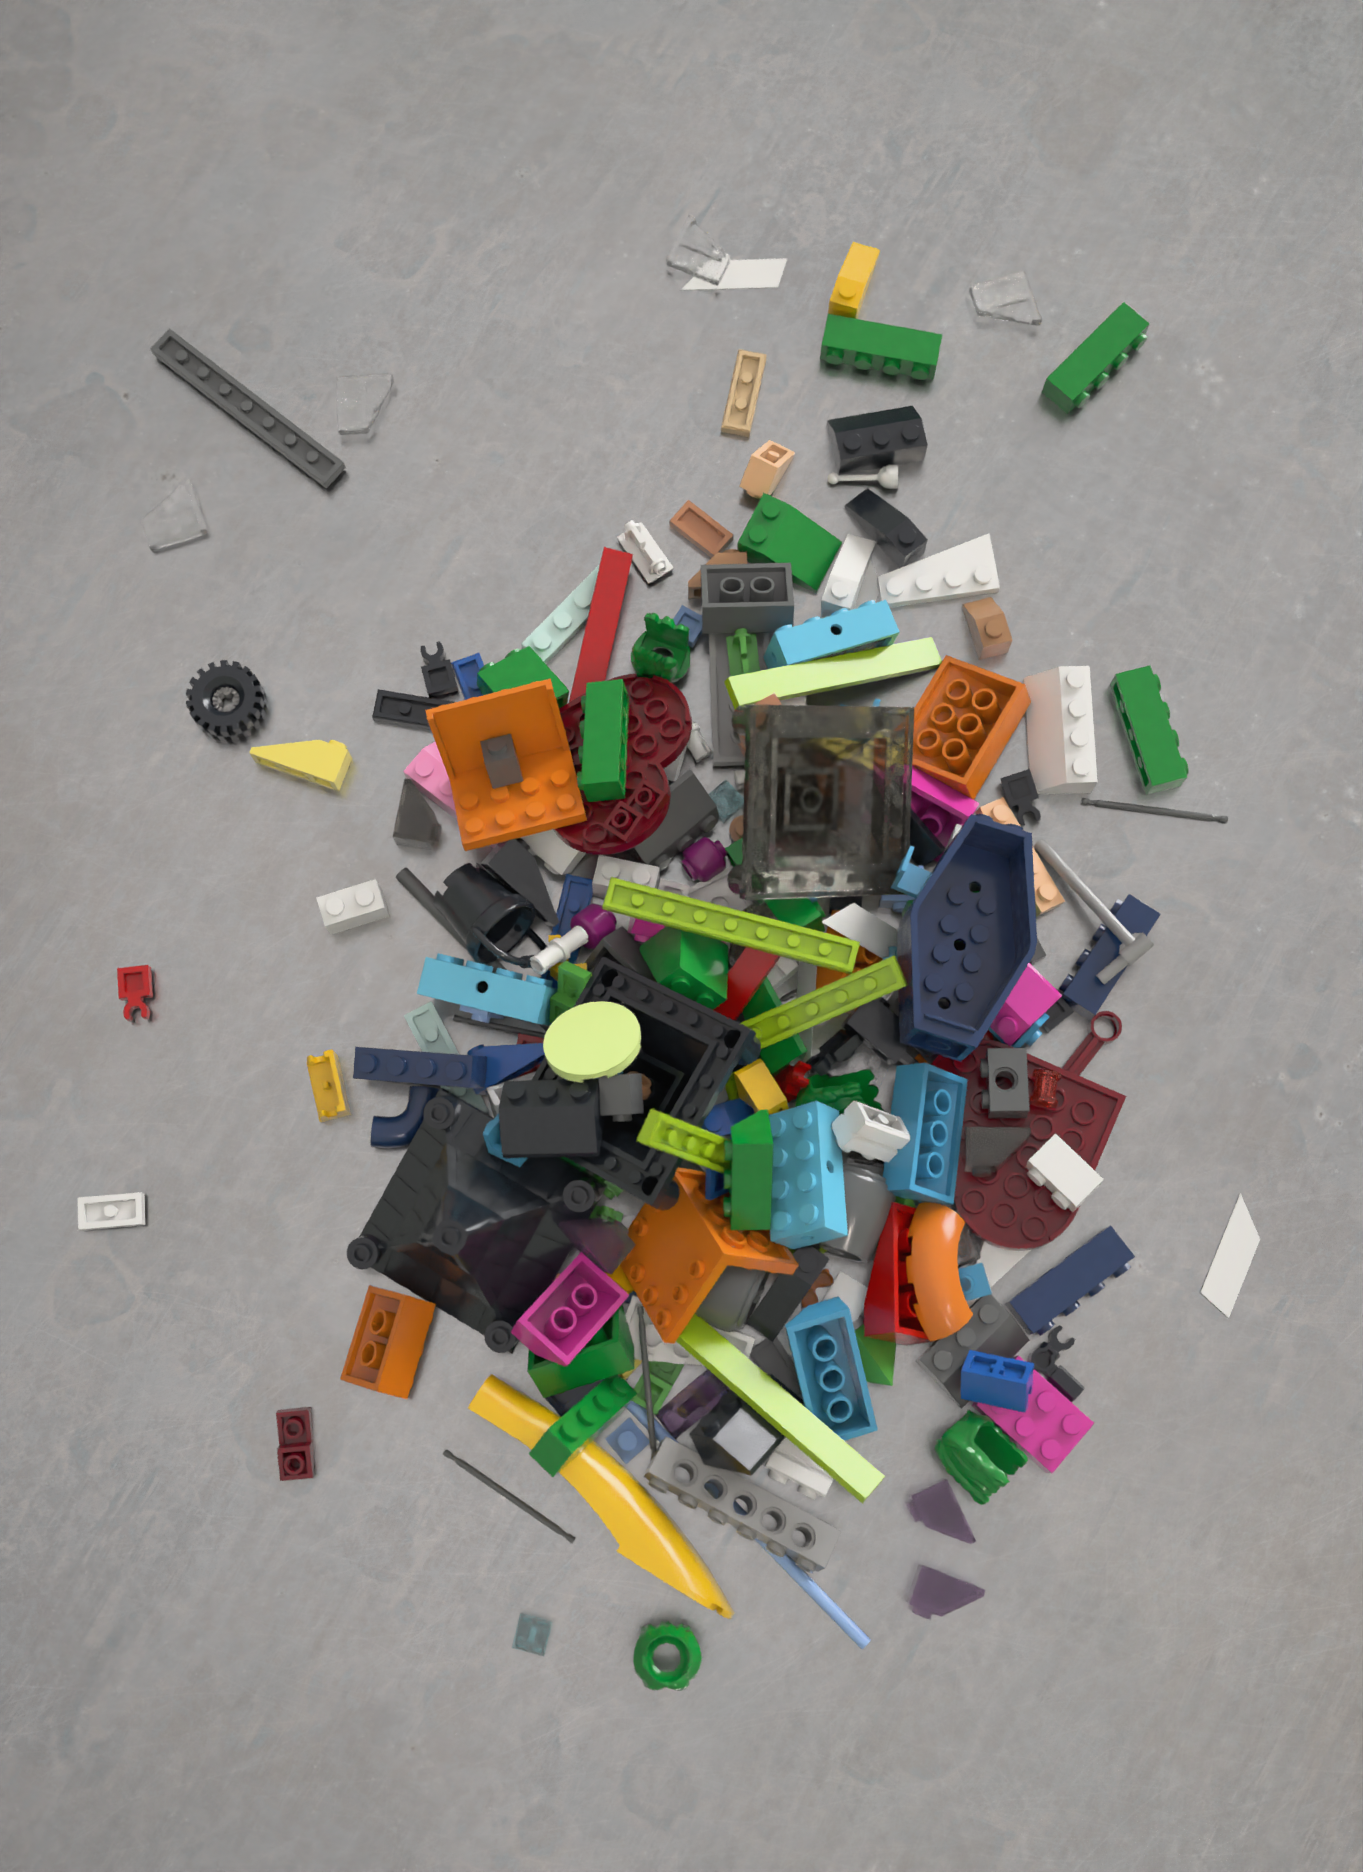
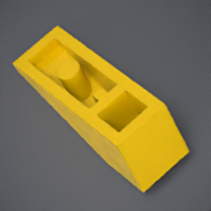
[828,242,880,319]

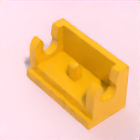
[306,1049,351,1123]

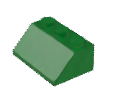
[742,977,808,1078]
[723,1110,773,1230]
[527,1305,634,1398]

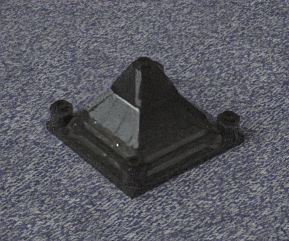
[727,704,914,900]

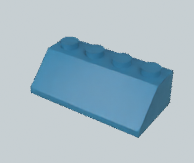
[883,1063,968,1205]
[785,1297,878,1441]

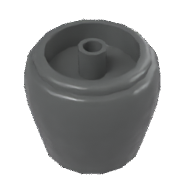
[811,1163,896,1263]
[695,1265,770,1332]

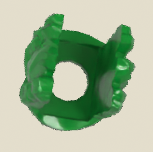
[631,613,691,683]
[795,1069,884,1115]
[934,1409,1028,1505]
[633,1621,702,1691]

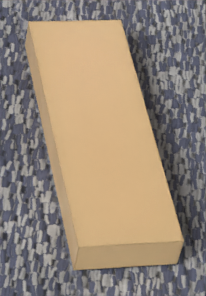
[721,349,767,437]

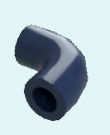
[370,1086,439,1148]

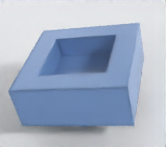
[673,605,702,647]
[605,1417,650,1464]

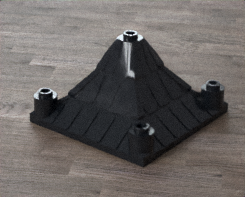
[531,956,761,1211]
[346,1088,608,1353]

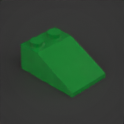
[737,493,842,594]

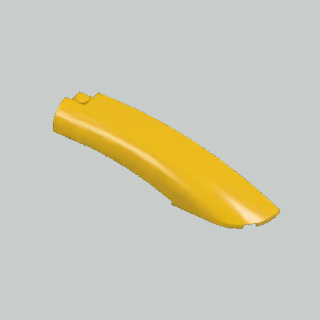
[468,1374,734,1619]

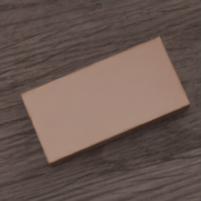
[669,500,734,558]

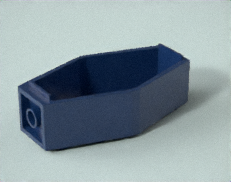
[897,814,1037,1062]

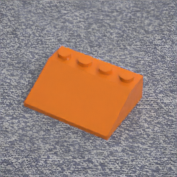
[887,655,1031,800]

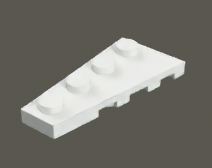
[625,1295,755,1366]

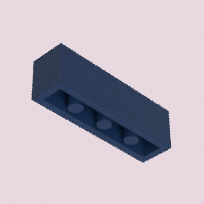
[1059,894,1161,1021]
[353,1047,487,1088]
[1005,1225,1135,1336]

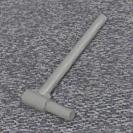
[1034,839,1154,985]

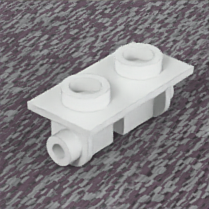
[617,521,674,584]

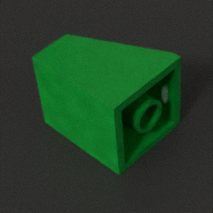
[477,646,569,708]
[640,926,729,1010]

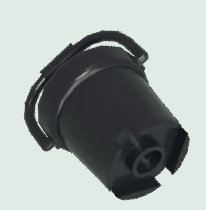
[433,863,547,969]

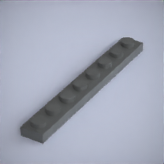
[150,328,346,489]

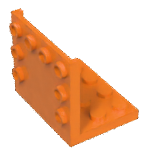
[425,679,587,851]
[613,1167,799,1344]

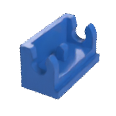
[961,1350,1034,1413]

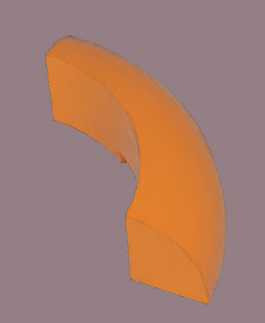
[906,1203,973,1341]

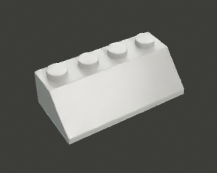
[1023,666,1097,794]

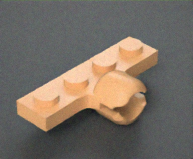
[975,797,1065,917]

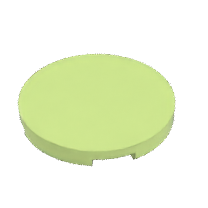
[543,1001,641,1082]

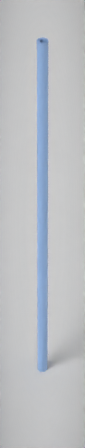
[601,1379,871,1649]

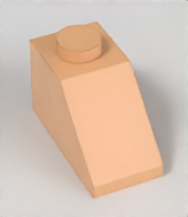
[739,440,795,499]

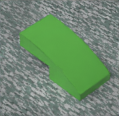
[549,961,592,1023]
[632,1361,685,1415]

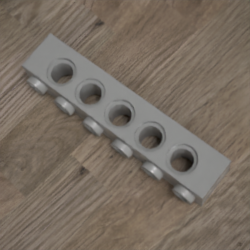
[643,1436,842,1573]

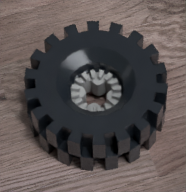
[186,660,267,742]

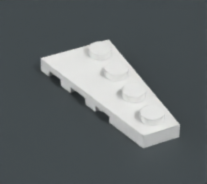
[877,533,1000,608]

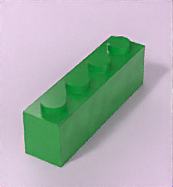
[1042,302,1150,414]
[820,314,943,380]
[1110,665,1189,795]
[577,679,629,802]
[725,830,826,932]
[529,1375,638,1477]

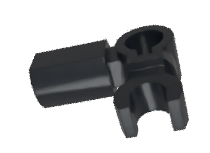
[1027,1325,1085,1402]

